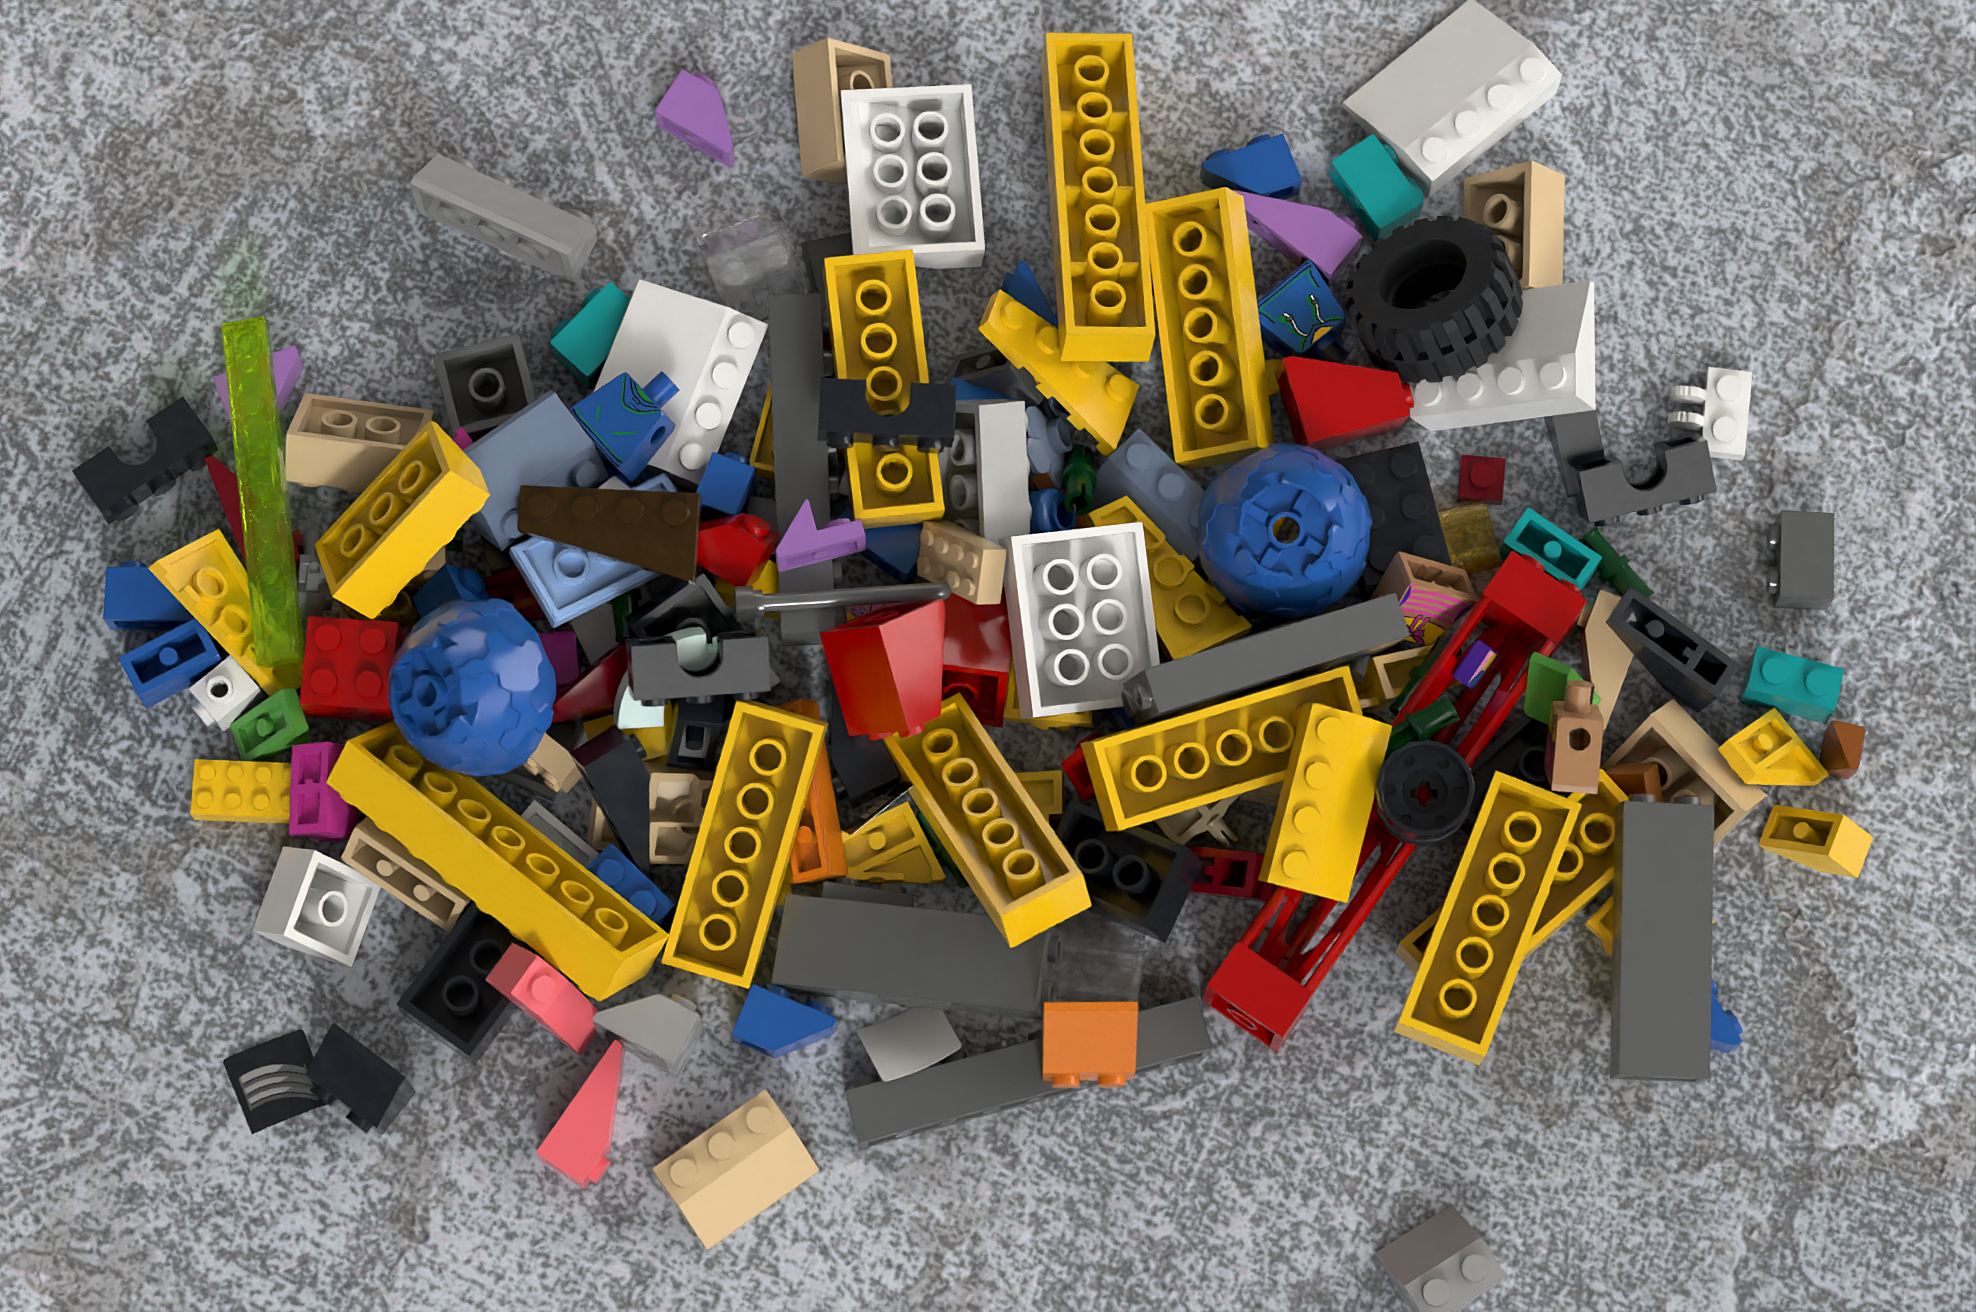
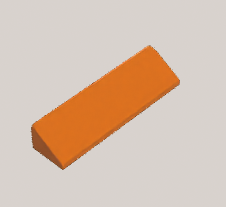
[774,699,848,885]

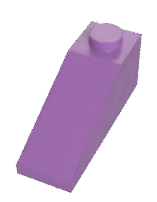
[1232,190,1363,287]

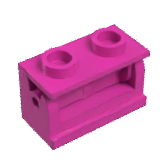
[289,742,359,842]

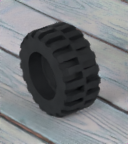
[1345,216,1523,383]

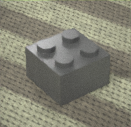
[433,333,536,442]

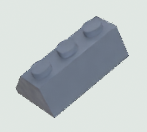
[463,390,609,551]
[1089,428,1205,569]

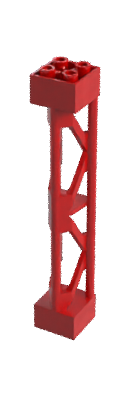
[1202,551,1587,1053]

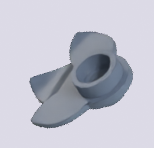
[1025,406,1073,489]

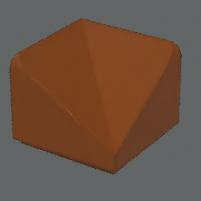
[1819,720,1866,780]
[1605,763,1664,803]

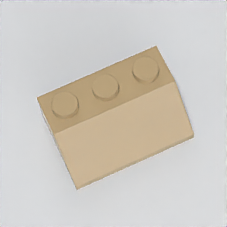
[792,37,893,184]
[1463,161,1565,290]
[285,393,435,493]
[1600,699,1767,846]
[652,1089,820,1251]

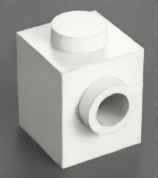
[189,655,265,732]

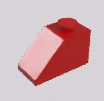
[697,513,781,587]

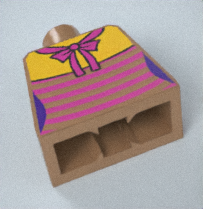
[1370,551,1478,652]
[1543,680,1603,794]

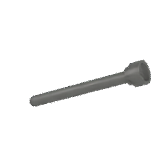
[734,582,951,623]

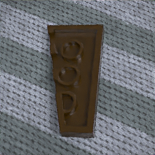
[517,485,702,585]

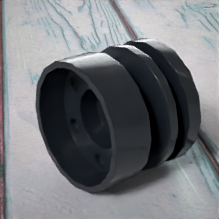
[1375,740,1474,847]

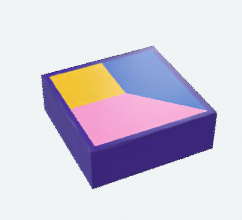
[1453,640,1498,690]

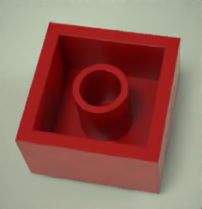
[299,616,404,722]

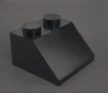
[305,1023,416,1135]

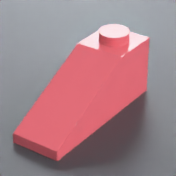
[485,943,599,1056]
[536,1040,625,1189]

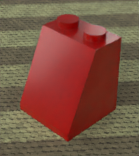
[1274,356,1414,451]
[931,582,1012,728]
[819,599,945,741]

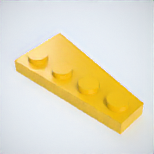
[978,289,1140,457]
[1086,496,1252,662]
[148,529,304,696]

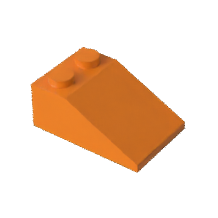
[1042,1002,1138,1088]

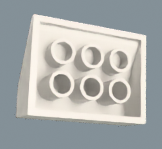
[1342,0,1562,199]
[840,84,985,269]
[592,279,768,493]
[1410,280,1596,431]
[999,522,1160,719]

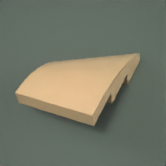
[586,761,716,864]

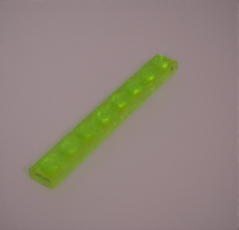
[221,316,304,668]

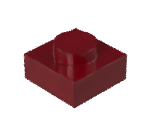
[1457,454,1506,506]

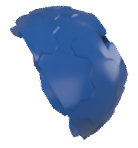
[1197,443,1372,620]
[388,598,556,776]

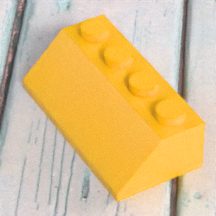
[314,420,490,620]
[1258,703,1392,903]

